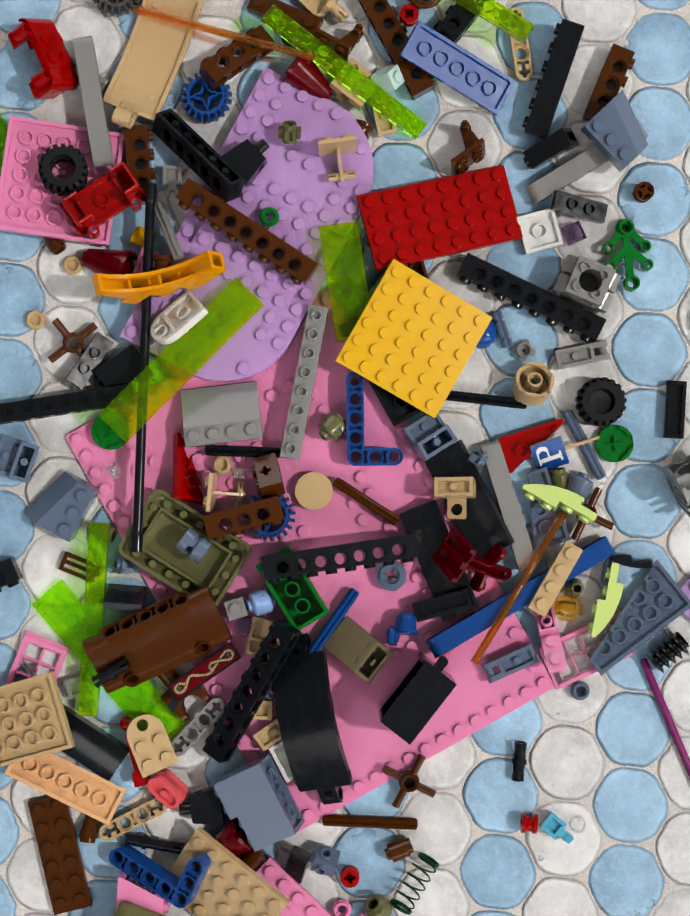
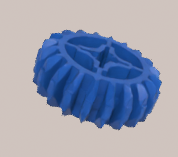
[181,73,232,123]
[243,492,296,541]

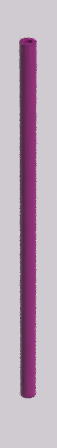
[640,658,690,778]

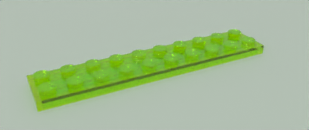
[98,277,264,443]
[32,579,186,739]

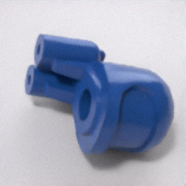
[387,611,419,646]

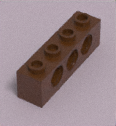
[199,25,275,90]
[582,44,636,121]
[124,124,157,206]
[202,496,285,541]

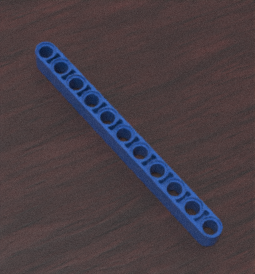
[426,536,615,658]

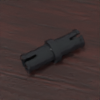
[91,657,132,688]
[511,741,527,782]

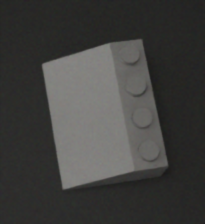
[181,381,264,448]

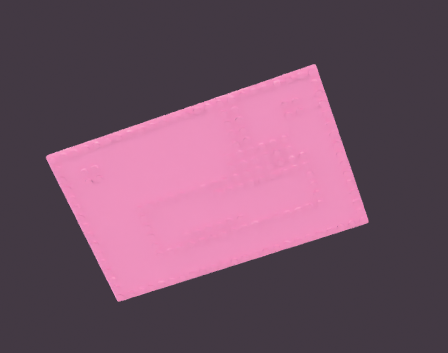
[66,288,555,833]

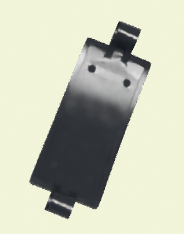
[273,633,353,805]

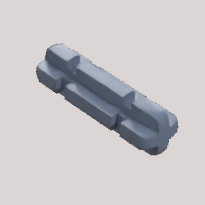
[491,311,513,348]

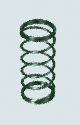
[390,852,439,915]

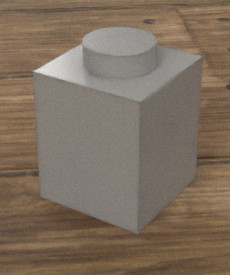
[224,595,249,621]

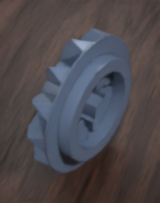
[376,560,406,591]

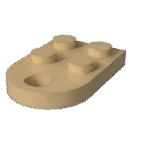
[126,714,179,778]

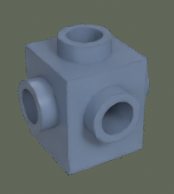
[309,844,341,877]

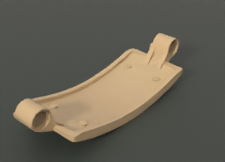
[103,0,204,129]

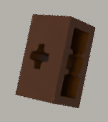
[251,453,286,499]

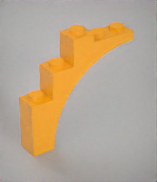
[92,250,226,305]

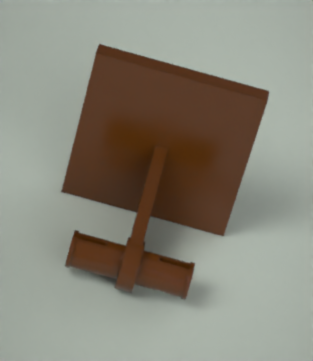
[313,24,363,65]
[451,120,486,175]

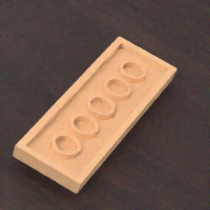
[4,753,127,826]

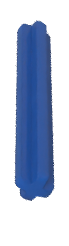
[310,588,359,652]

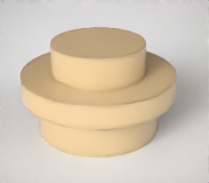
[213,456,232,475]

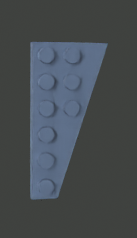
[589,559,690,676]

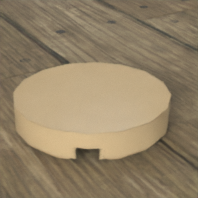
[295,472,333,510]

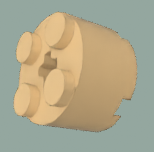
[512,362,554,406]

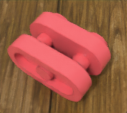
[147,768,189,809]

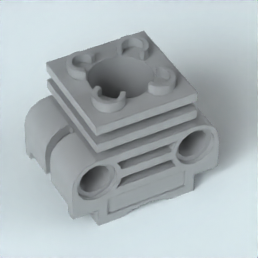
[551,255,621,314]
[663,455,690,517]

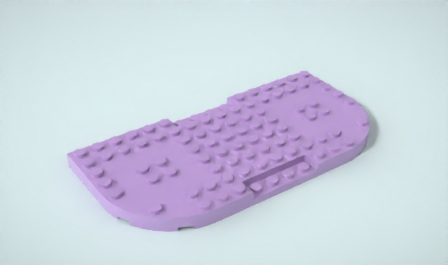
[120,67,373,382]

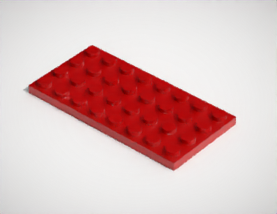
[357,165,523,272]

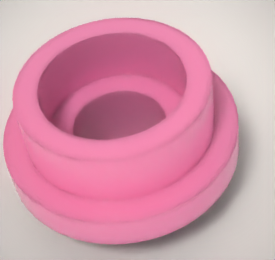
[332,899,351,916]

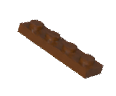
[247,0,324,37]

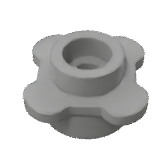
[512,339,535,362]

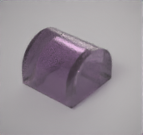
[561,221,587,246]
[234,616,252,638]

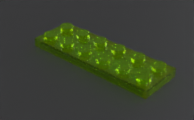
[318,221,369,343]

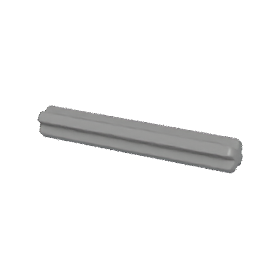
[155,200,184,262]

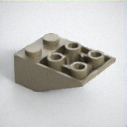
[323,616,393,684]

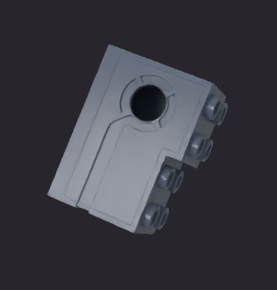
[213,753,305,852]

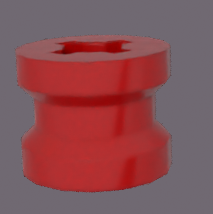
[399,4,419,27]
[520,813,538,834]
[340,865,359,888]

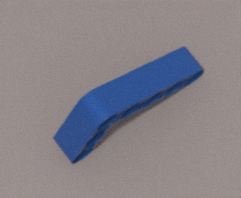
[346,371,403,466]
[109,843,211,908]

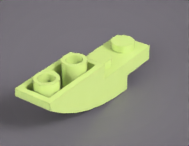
[522,484,598,524]
[587,562,624,639]

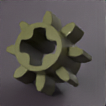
[278,120,301,145]

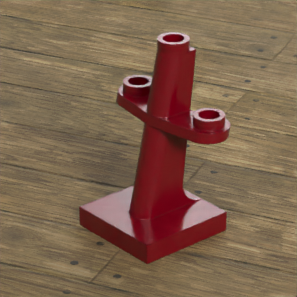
[432,528,512,592]

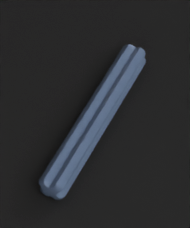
[563,410,606,480]

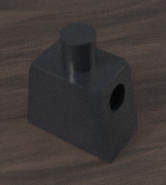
[221,139,270,187]
[179,786,225,825]

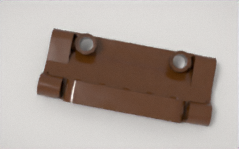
[82,585,232,694]

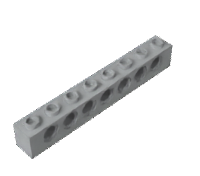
[280,304,329,461]

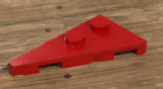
[498,419,563,473]
[172,432,204,505]

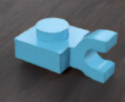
[540,811,574,844]

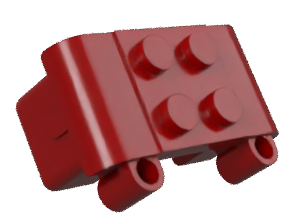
[8,18,78,99]
[59,162,145,239]

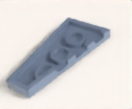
[528,467,571,552]

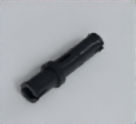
[124,832,184,855]

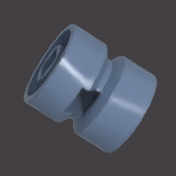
[176,528,213,564]

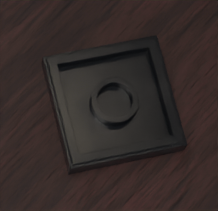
[103,584,147,611]

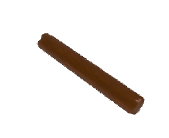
[333,477,400,525]

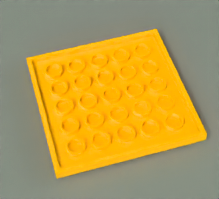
[334,259,492,418]

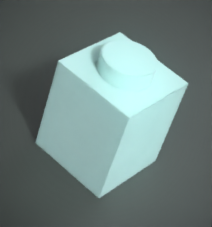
[370,64,405,94]

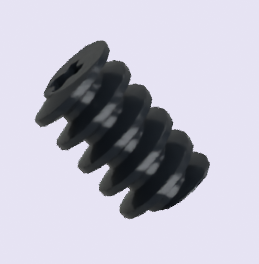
[646,632,689,673]

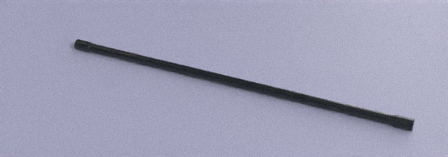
[131,183,157,552]

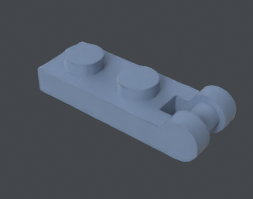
[481,643,539,683]

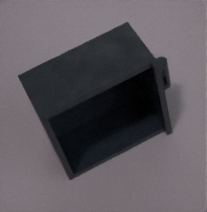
[378,652,457,745]

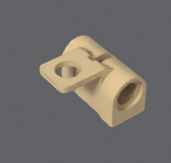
[434,477,476,520]

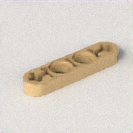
[506,7,533,83]
[99,797,167,841]

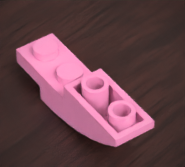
[534,605,568,674]

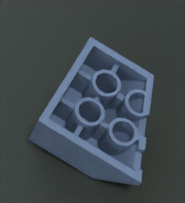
[581,90,648,172]
[24,471,100,542]

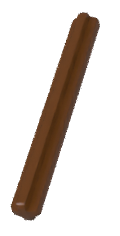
[322,815,418,830]

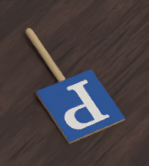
[529,435,600,470]

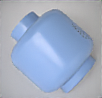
[246,588,276,616]

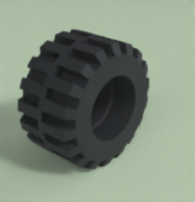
[38,143,89,197]
[575,377,627,426]

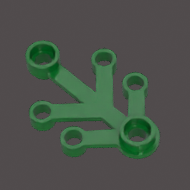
[601,219,653,292]

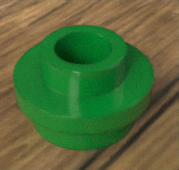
[260,207,279,227]

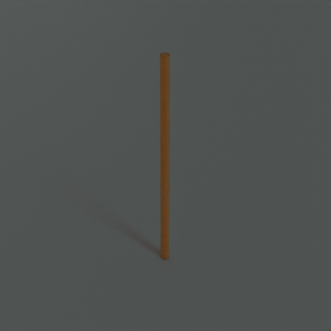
[132,5,315,61]
[471,510,568,665]

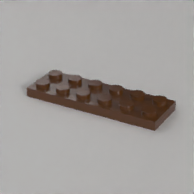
[28,796,93,915]

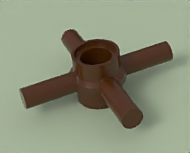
[48,318,98,363]
[571,487,615,542]
[382,754,436,809]

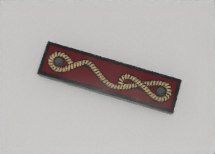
[167,642,242,702]

